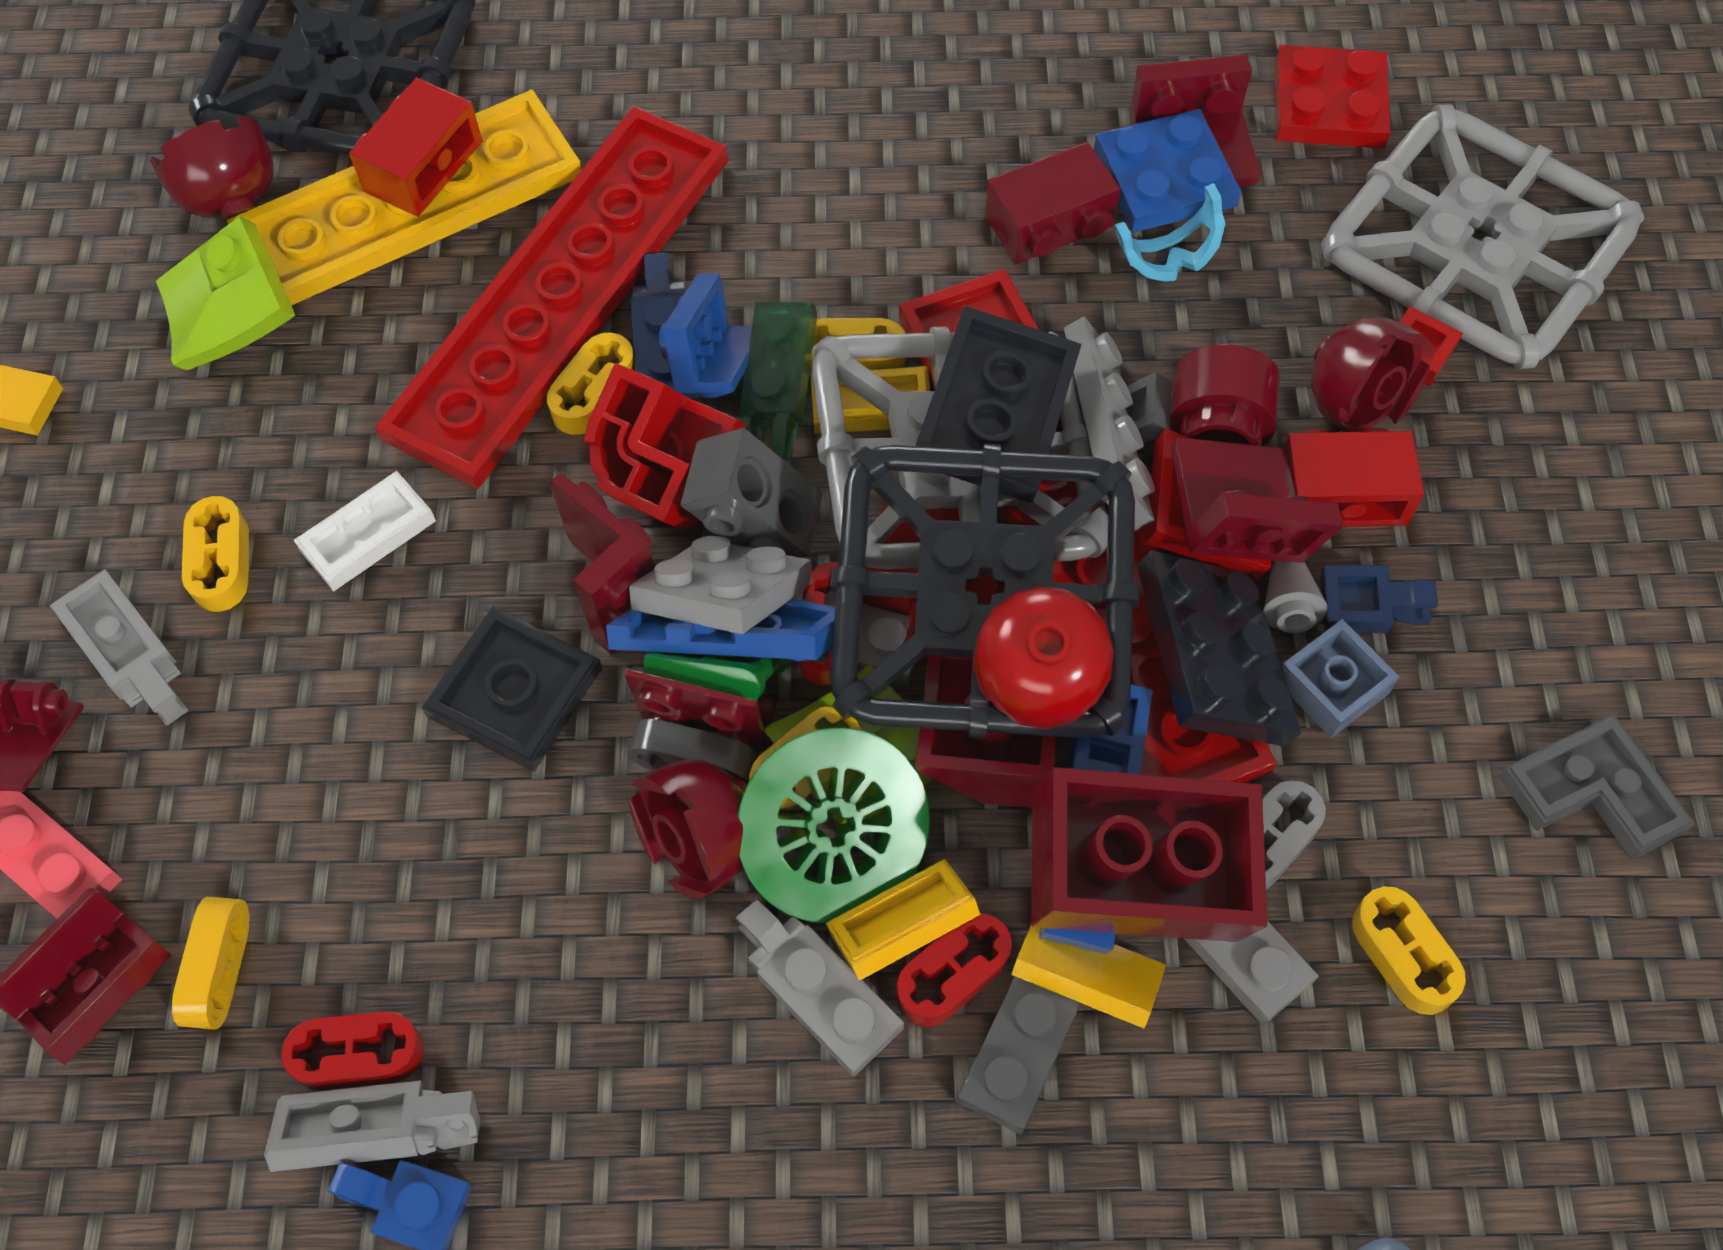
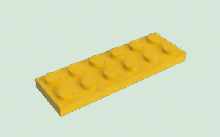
[227,89,582,305]

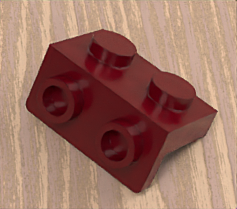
[0,888,171,1065]

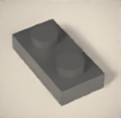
[957,977,1081,1135]

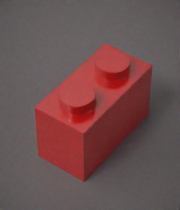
[349,77,483,217]
[1283,428,1424,527]

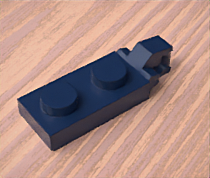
[631,253,698,399]

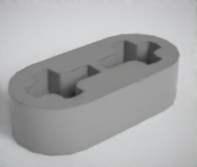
[1263,780,1326,890]

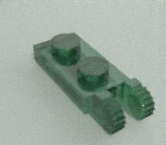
[738,302,818,461]

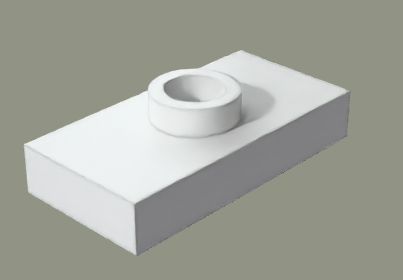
[294,471,436,592]

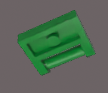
[643,652,793,701]

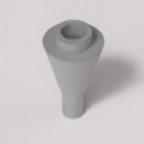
[1263,561,1328,633]

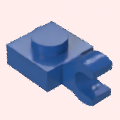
[328,1160,473,1250]

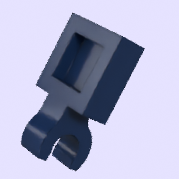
[1320,565,1438,633]

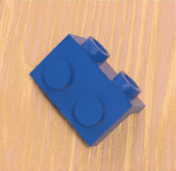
[659,273,763,398]

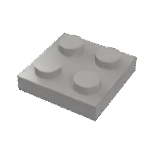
[629,536,812,635]

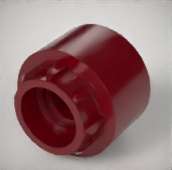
[1170,344,1280,446]

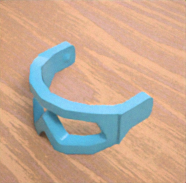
[1115,183,1226,282]

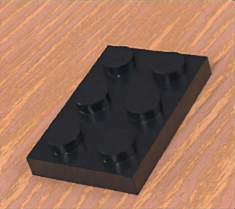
[915,305,1082,503]
[1137,550,1301,747]

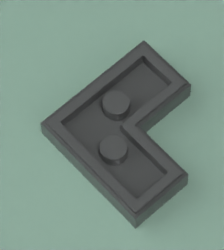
[1498,714,1695,860]

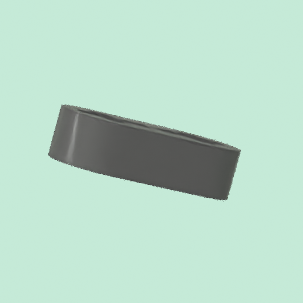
[628,719,757,784]

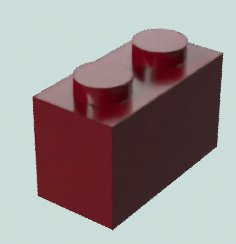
[985,142,1121,265]

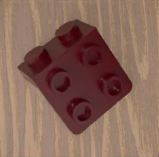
[550,473,655,655]

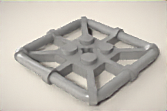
[1321,104,1644,370]
[812,326,1108,570]

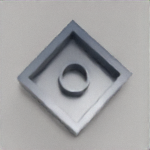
[1281,619,1400,739]

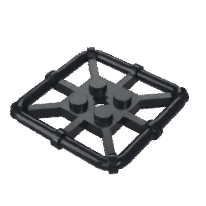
[188,0,475,156]
[830,443,1140,739]

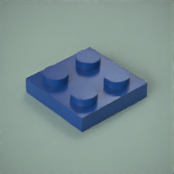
[1094,109,1241,233]

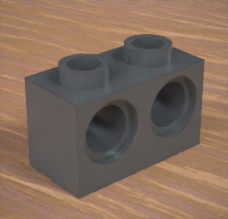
[680,427,823,558]

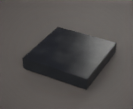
[422,606,603,772]

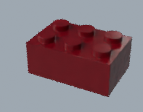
[1031,767,1267,942]

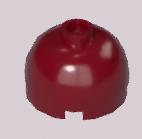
[150,116,274,223]
[1311,318,1431,432]
[629,759,747,899]

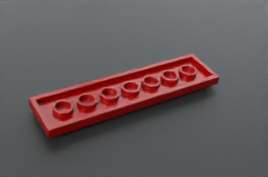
[374,106,728,489]

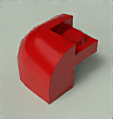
[583,363,746,529]

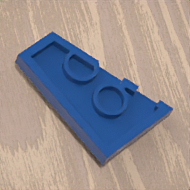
[606,598,835,661]

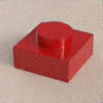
[1399,306,1463,387]

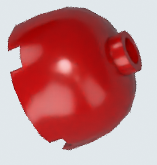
[973,586,1114,729]

